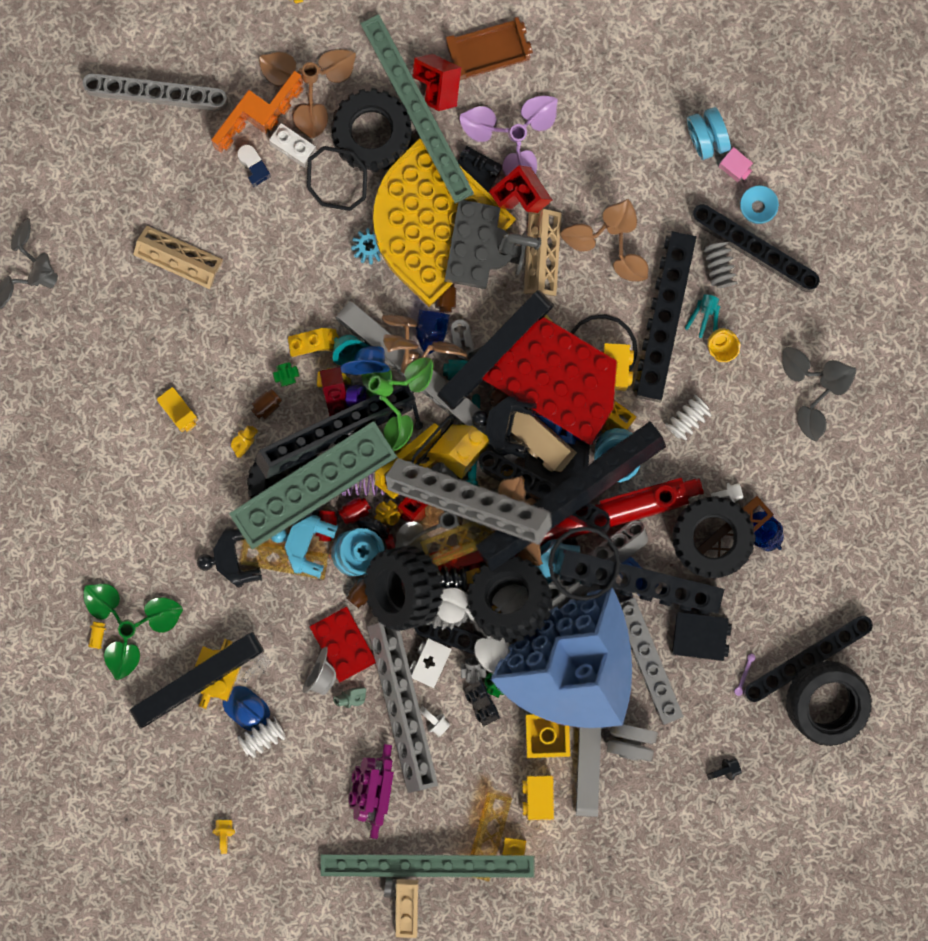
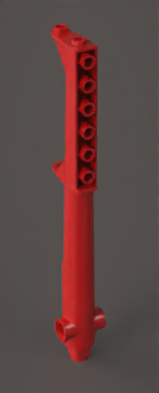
[384,477,704,587]

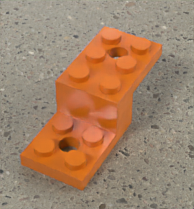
[211,71,304,153]

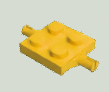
[194,638,241,709]

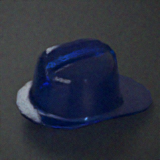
[752,511,784,552]

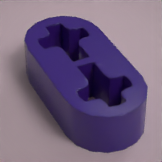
[346,385,367,407]

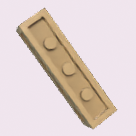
[524,209,561,296]
[133,226,223,289]

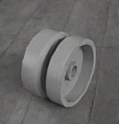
[606,724,658,762]

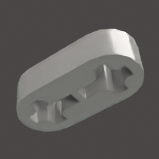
[451,320,474,360]

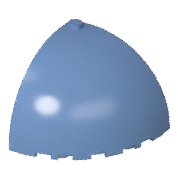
[491,587,632,728]

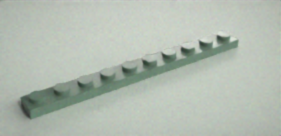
[360,14,474,203]
[321,854,535,878]

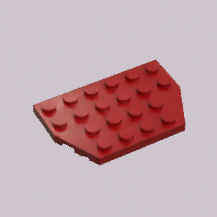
[482,317,618,446]

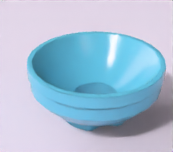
[740,186,779,224]

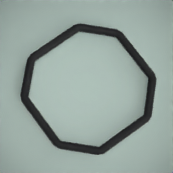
[307,146,368,211]

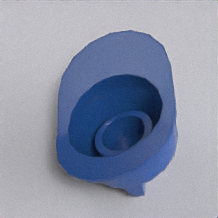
[340,346,390,375]
[223,686,270,731]

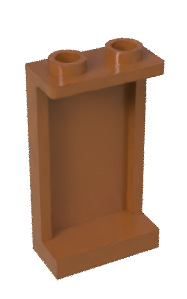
[446,17,533,80]

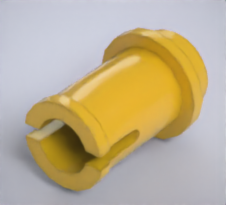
[88,621,107,649]

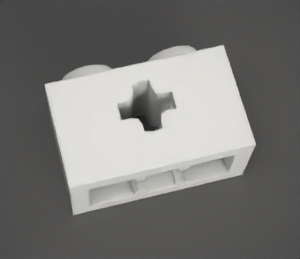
[269,123,317,168]
[410,638,452,688]

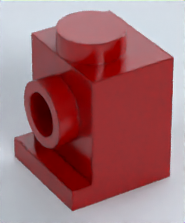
[398,497,428,523]

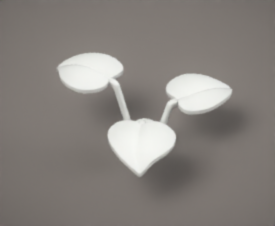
[437,584,528,674]

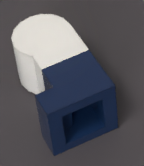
[238,145,271,188]

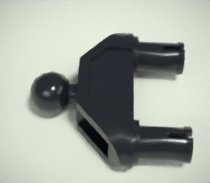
[472,395,537,458]
[197,527,262,588]

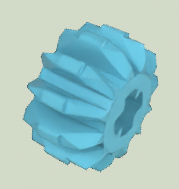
[351,228,381,265]

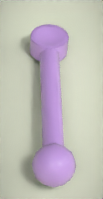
[734,654,756,696]

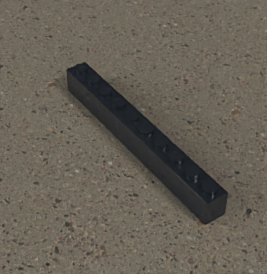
[475,421,666,571]

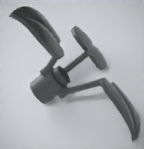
[0,218,58,309]
[782,347,857,442]
[395,462,493,552]

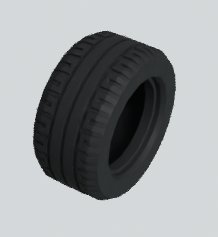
[786,660,872,746]

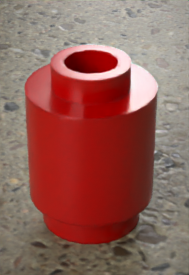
[338,496,371,525]
[315,511,337,542]

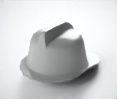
[303,647,336,695]

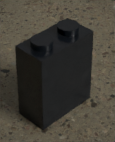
[672,612,732,661]

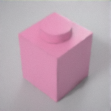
[718,147,753,183]

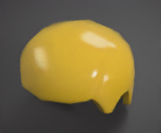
[707,328,741,363]

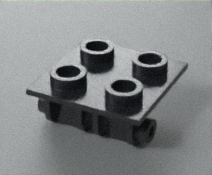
[458,146,502,192]
[464,680,500,727]

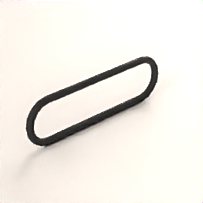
[411,415,454,465]

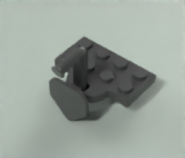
[444,200,542,289]

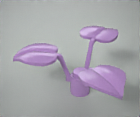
[459,96,558,176]

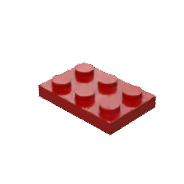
[309,606,376,683]

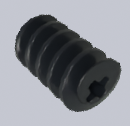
[437,566,467,593]

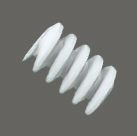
[665,395,712,440]
[237,716,286,758]

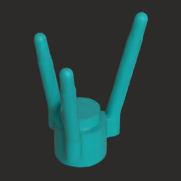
[685,294,721,338]

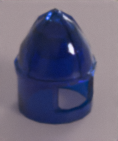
[415,309,450,355]

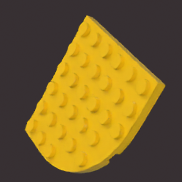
[373,139,516,307]

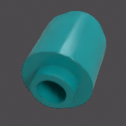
[443,359,468,381]

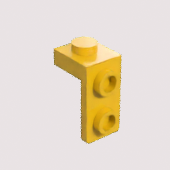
[288,328,339,357]
[157,387,198,433]

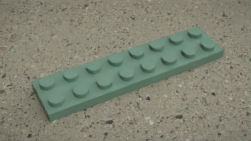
[229,421,397,550]

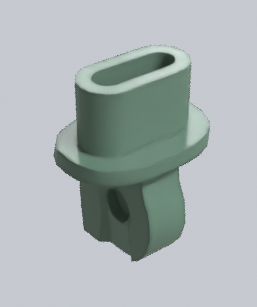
[333,687,366,708]

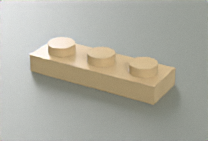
[396,879,418,938]

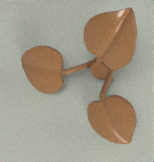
[259,50,356,138]
[560,199,649,282]
[382,315,468,374]
[490,477,543,565]

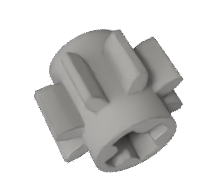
[461,657,486,684]

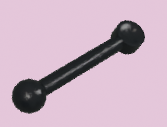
[411,391,423,429]

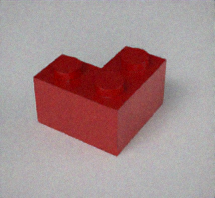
[412,53,462,111]
[489,165,552,213]

